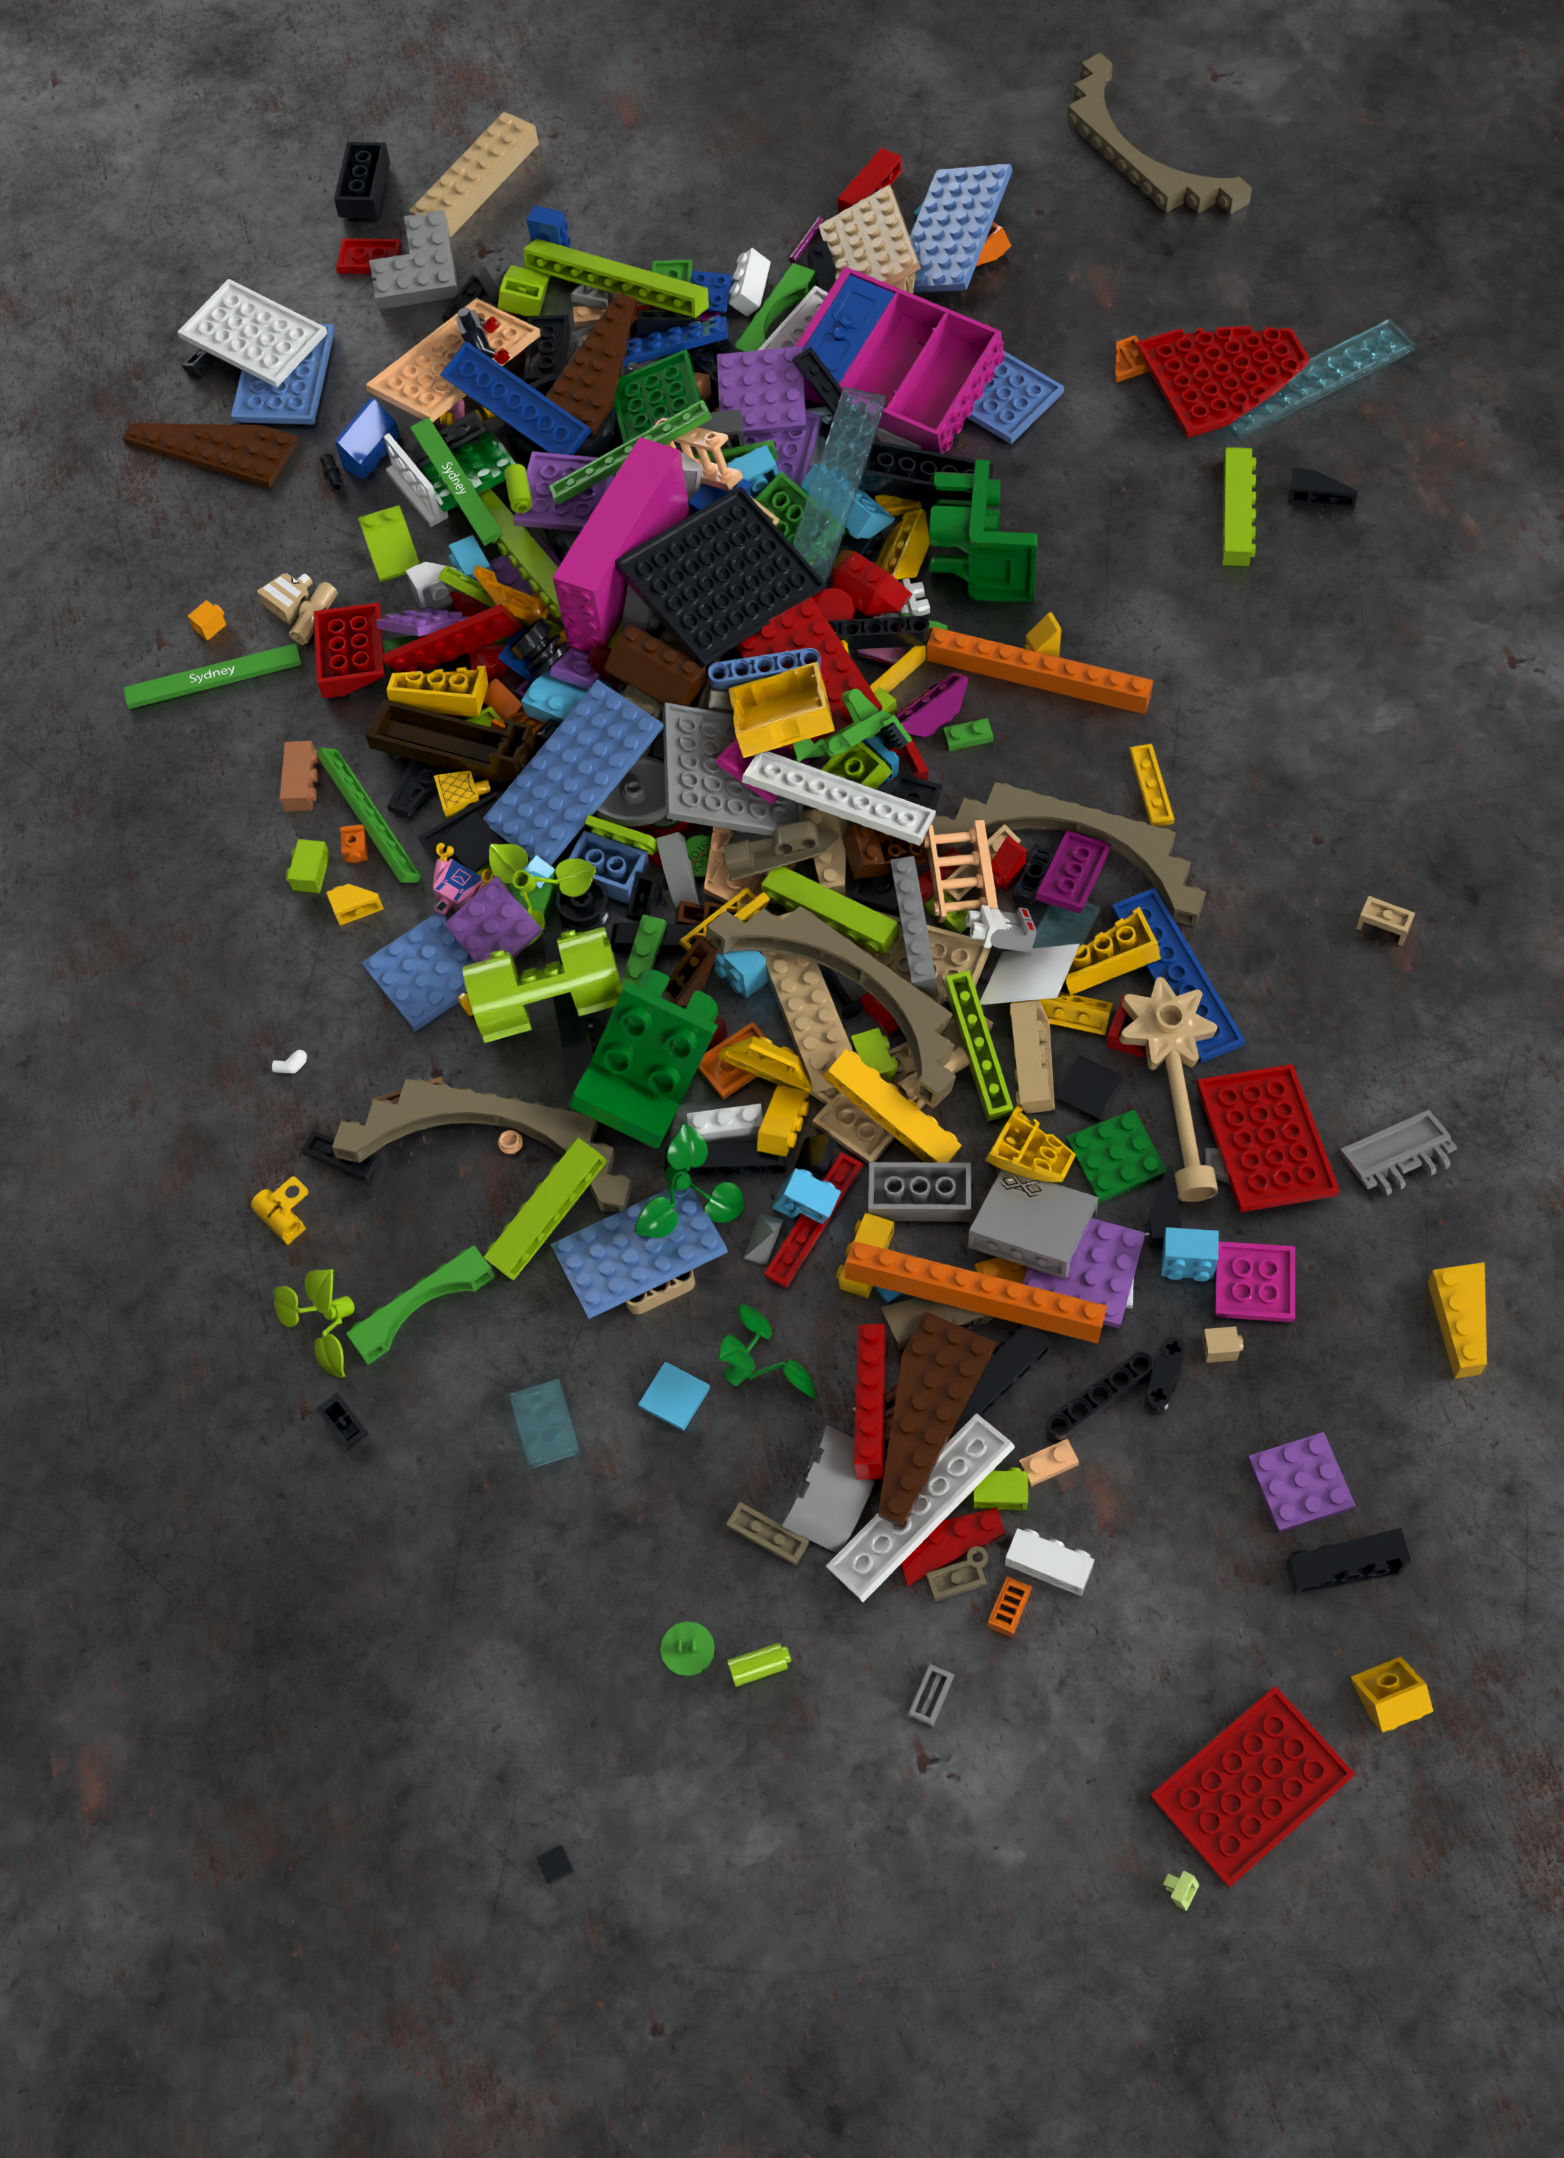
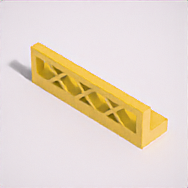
[679,887,770,952]
[1009,992,1113,1035]

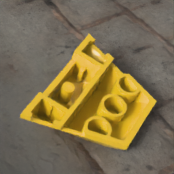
[985,1104,1076,1182]

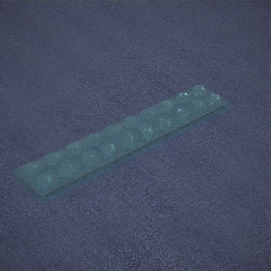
[1226,319,1416,441]
[793,387,887,584]

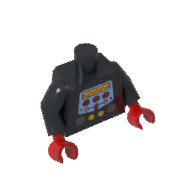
[456,307,510,365]

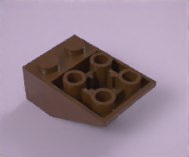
[842,823,928,879]

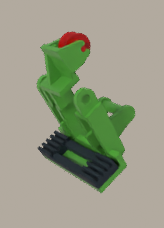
[786,689,912,762]

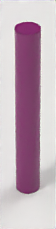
[788,217,825,264]

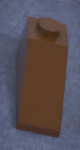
[663,935,718,1006]

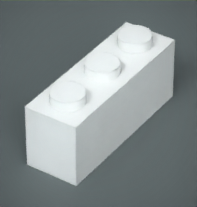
[728,248,771,317]
[687,1104,763,1144]
[1005,1528,1094,1596]

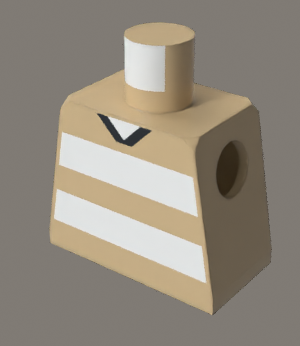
[257,573,313,626]

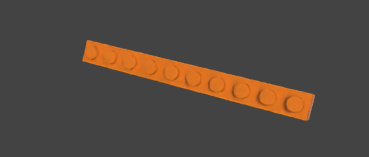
[927,627,1153,714]
[845,1241,1107,1344]

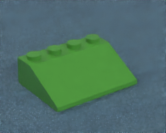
[755,471,847,564]

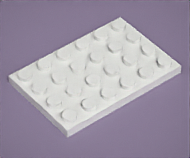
[178,279,327,387]

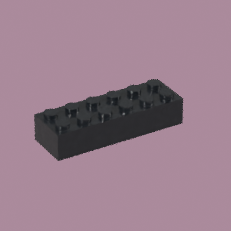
[857,439,994,504]

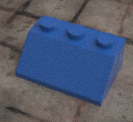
[335,398,400,479]

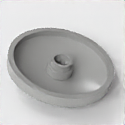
[595,757,666,827]

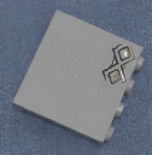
[968,1169,1098,1279]

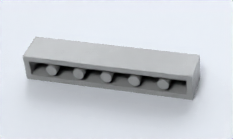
[891,856,938,995]

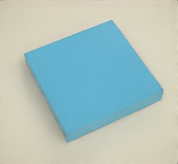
[638,1362,710,1432]

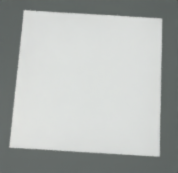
[980,944,1080,1005]

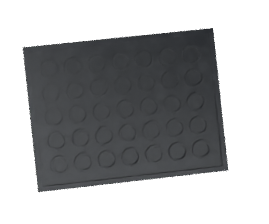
[615,486,828,669]

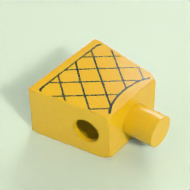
[434,771,491,820]

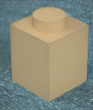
[1202,1326,1243,1363]

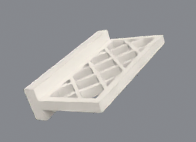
[383,434,449,527]

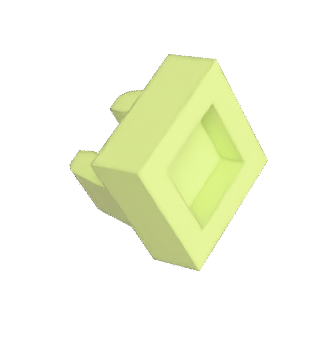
[1163,1871,1199,1911]

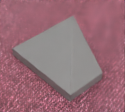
[744,1213,784,1266]

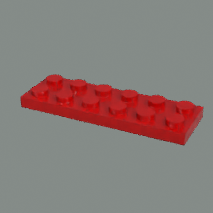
[382,604,523,673]

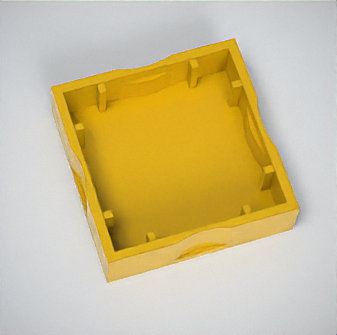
[728,662,835,758]

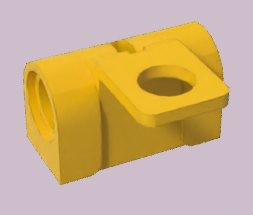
[251,1176,309,1245]

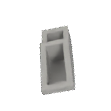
[656,832,699,908]

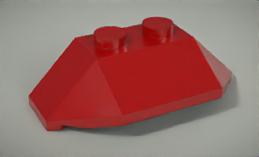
[830,550,912,616]

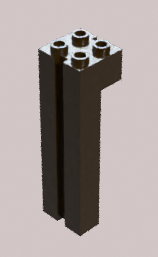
[365,699,539,785]

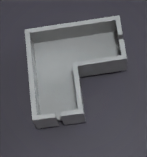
[369,210,459,310]

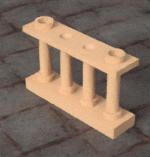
[652,418,743,491]
[922,820,998,923]

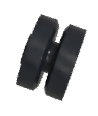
[556,879,611,933]

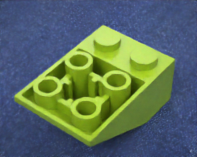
[498,265,551,316]

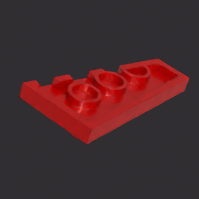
[901,1507,1005,1588]

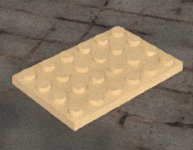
[819,185,921,285]

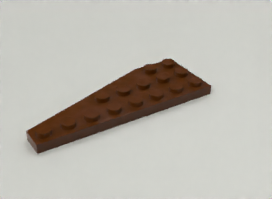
[545,293,637,435]
[123,423,300,488]
[878,1311,997,1528]

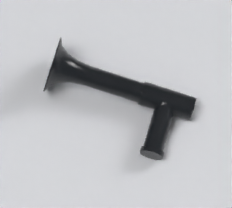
[818,963,864,1019]

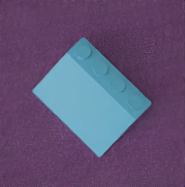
[521,669,626,724]

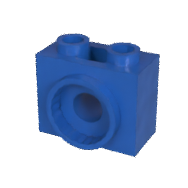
[527,205,571,248]

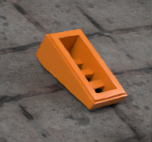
[987,1576,1032,1638]

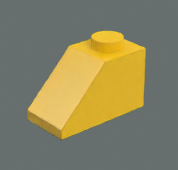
[1023,612,1061,657]
[326,884,384,926]

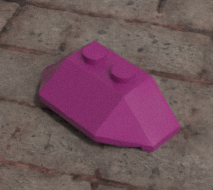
[893,672,968,737]

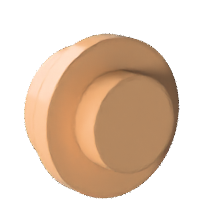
[498,1130,523,1154]

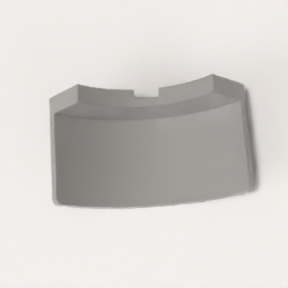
[782,1425,875,1553]

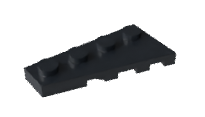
[418,791,501,865]

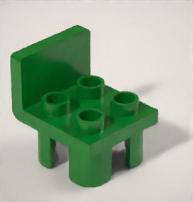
[929,459,1038,603]
[569,970,718,1148]

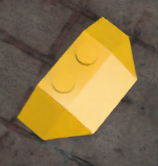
[876,509,930,581]
[718,1037,812,1098]

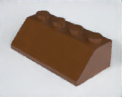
[604,623,706,706]

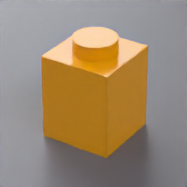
[187,600,227,641]

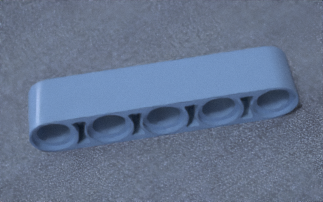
[708,648,821,690]

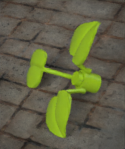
[489,844,596,946]
[273,1269,354,1378]

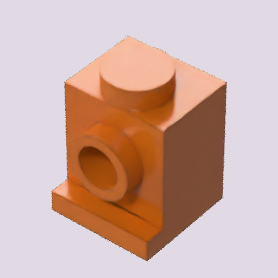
[340,824,368,863]

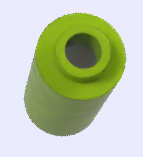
[504,464,533,513]
[727,1642,792,1687]

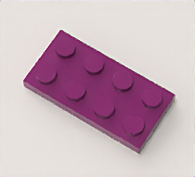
[1036,830,1112,914]

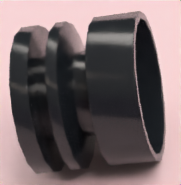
[508,617,569,678]

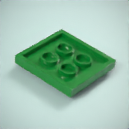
[1066,1110,1166,1204]

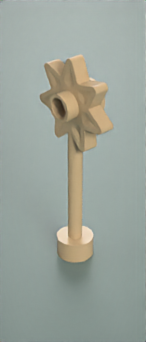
[1119,977,1218,1202]

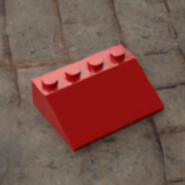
[314,602,385,699]

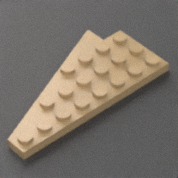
[854,911,991,1006]
[810,1017,993,1165]

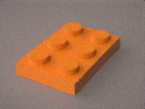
[697,1021,767,1100]

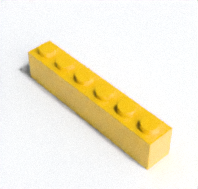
[822,1049,962,1163]

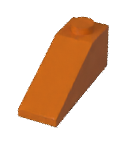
[976,222,1011,266]

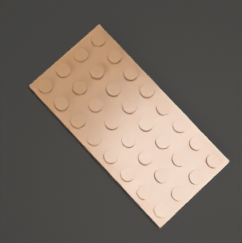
[366,298,540,423]

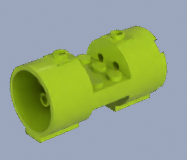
[462,926,623,1043]

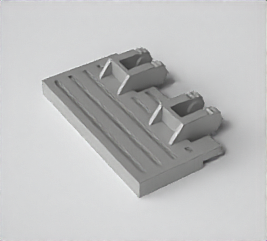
[1341,1110,1457,1196]

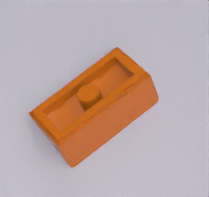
[484,678,524,721]

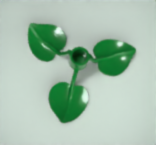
[634,1123,744,1238]
[718,1304,815,1401]

